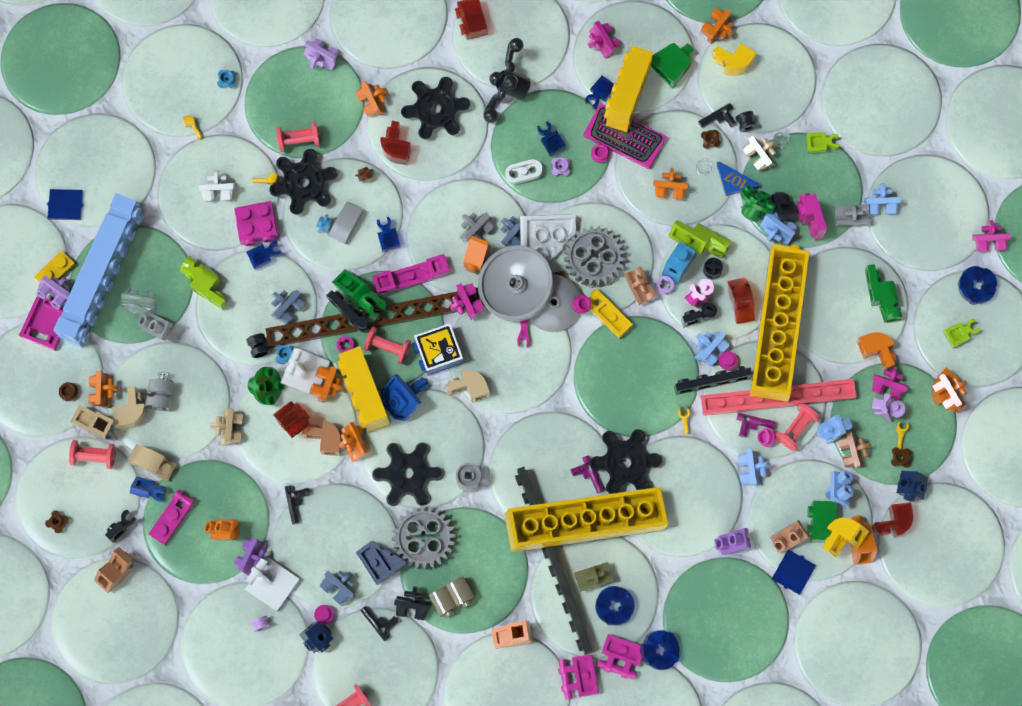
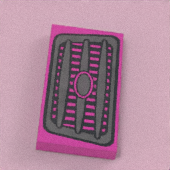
[583,103,667,169]

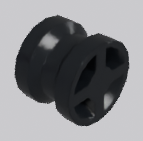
[735,111,758,132]
[703,257,723,280]

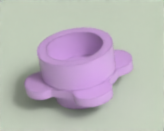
[551,157,570,176]

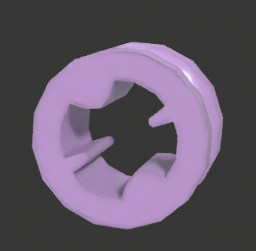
[657,276,674,295]
[251,616,270,632]

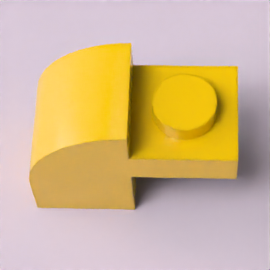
[712,43,757,76]
[822,518,869,558]

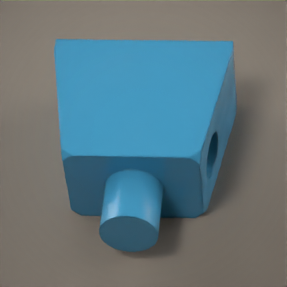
[662,242,697,285]

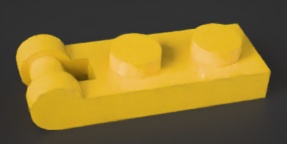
[588,288,633,339]

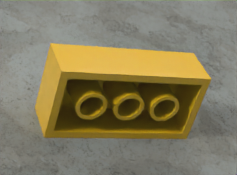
[604,45,653,132]
[337,346,390,433]

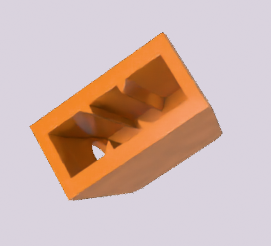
[850,515,877,565]

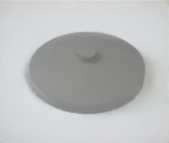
[478,245,554,322]

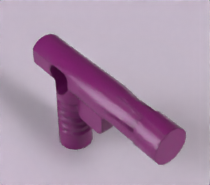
[736,413,776,438]
[570,455,604,494]

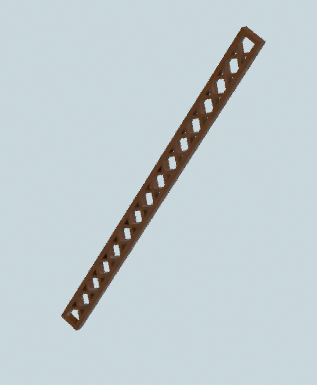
[265,271,566,348]

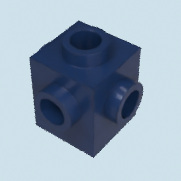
[896,471,928,502]
[299,620,334,653]

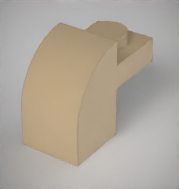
[446,370,490,403]
[113,386,147,430]
[70,405,114,439]
[127,444,177,482]

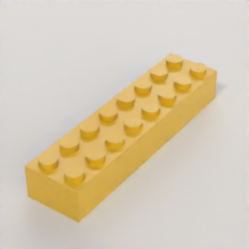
[750,245,810,402]
[504,487,668,552]

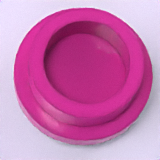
[591,144,610,163]
[572,295,591,314]
[718,351,738,371]
[757,428,776,447]
[314,605,334,625]

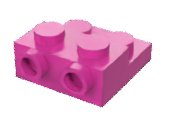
[797,193,827,242]
[234,201,278,246]

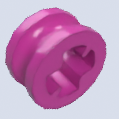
[337,336,354,353]

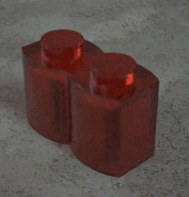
[454,0,488,40]
[272,401,311,438]

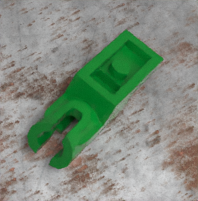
[865,264,903,323]
[332,269,386,317]

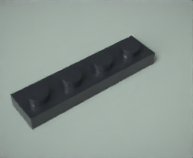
[674,366,752,395]

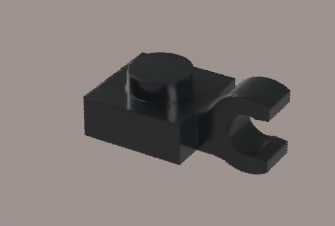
[105,510,137,543]

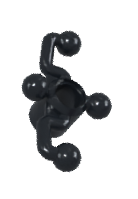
[483,38,531,123]

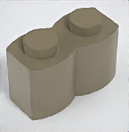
[429,576,475,618]

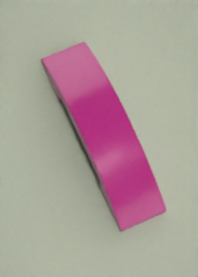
[372,254,450,294]

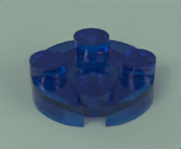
[958,266,997,305]
[595,586,635,626]
[640,630,680,670]

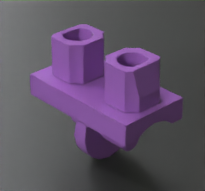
[714,528,751,555]
[233,538,268,576]

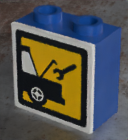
[412,323,463,376]

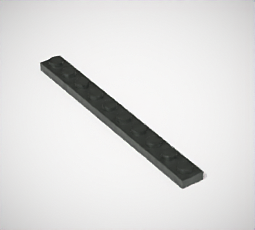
[515,467,592,655]

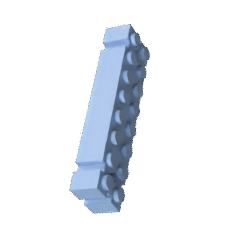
[53,193,144,348]

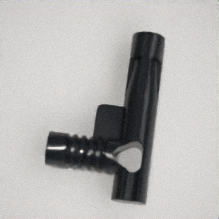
[698,103,737,127]
[284,485,310,525]
[360,606,399,642]

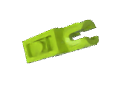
[668,220,732,258]
[180,256,227,311]

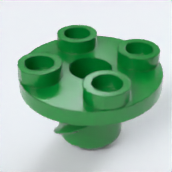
[740,185,776,221]
[247,367,285,405]

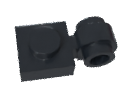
[771,192,799,220]
[681,303,717,328]

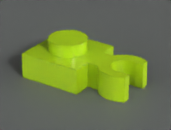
[806,132,840,153]
[943,319,980,348]

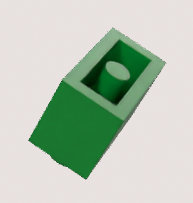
[807,501,837,543]

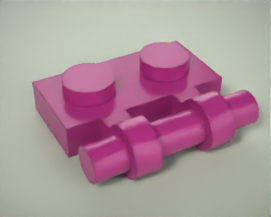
[597,634,645,679]
[558,654,599,700]

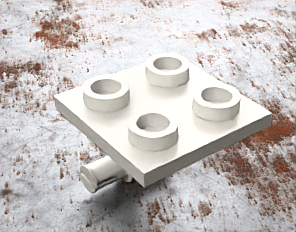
[280,347,330,396]
[245,557,300,611]

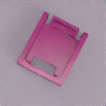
[19,296,65,351]

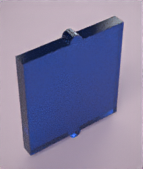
[47,189,84,220]
[772,550,816,595]

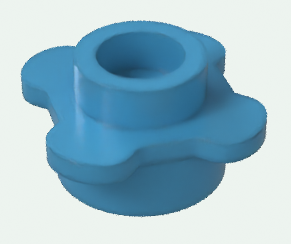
[217,70,236,88]
[316,214,332,233]
[275,345,294,364]

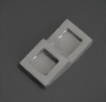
[328,201,364,244]

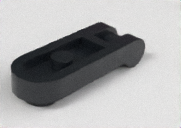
[326,290,369,333]

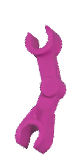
[517,319,530,348]

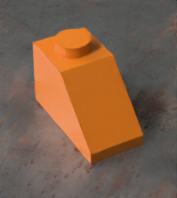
[463,236,490,274]

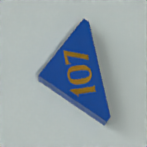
[716,161,759,196]

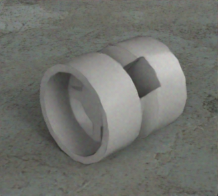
[145,379,174,411]
[456,463,482,493]

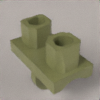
[574,562,614,592]

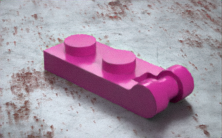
[148,489,196,545]

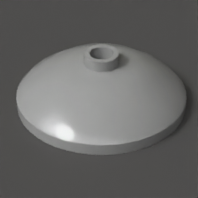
[529,275,580,332]

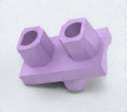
[304,38,339,71]
[36,276,70,310]
[872,394,906,422]

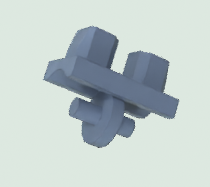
[500,215,527,246]
[271,290,305,324]
[320,571,355,606]

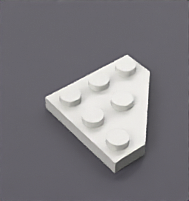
[520,214,576,263]

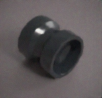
[246,333,270,358]

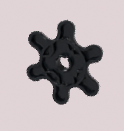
[401,77,470,140]
[269,149,338,215]
[590,429,662,494]
[372,442,444,506]

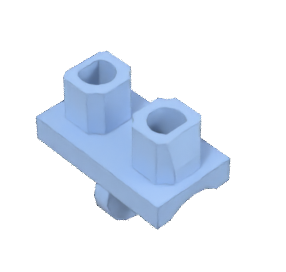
[864,183,901,214]
[760,211,797,246]
[694,331,730,366]
[817,415,852,444]
[737,449,771,487]
[826,470,853,508]

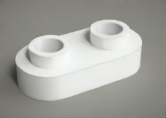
[505,159,542,184]

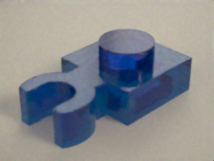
[585,75,614,110]
[537,121,566,157]
[377,217,401,252]
[246,241,282,270]

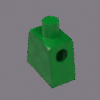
[651,43,694,89]

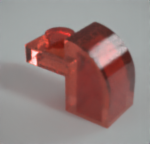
[380,121,411,166]
[727,277,755,324]
[872,502,913,538]

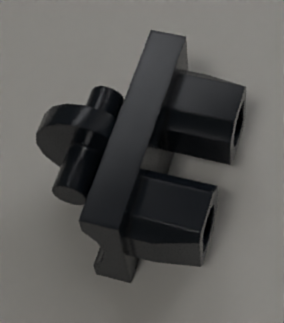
[394,586,432,620]

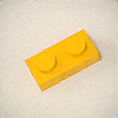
[34,250,75,282]

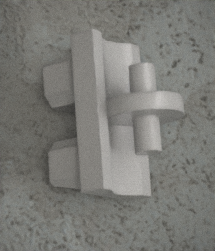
[834,204,870,226]
[459,212,494,243]
[138,312,173,341]

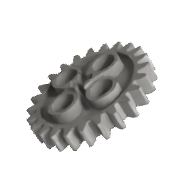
[564,226,625,287]
[392,506,456,570]

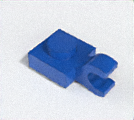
[130,476,166,502]

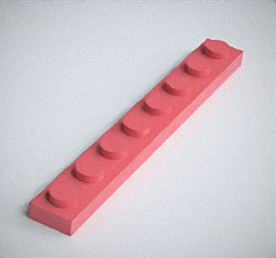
[700,379,857,416]

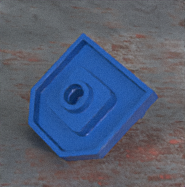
[380,374,429,421]

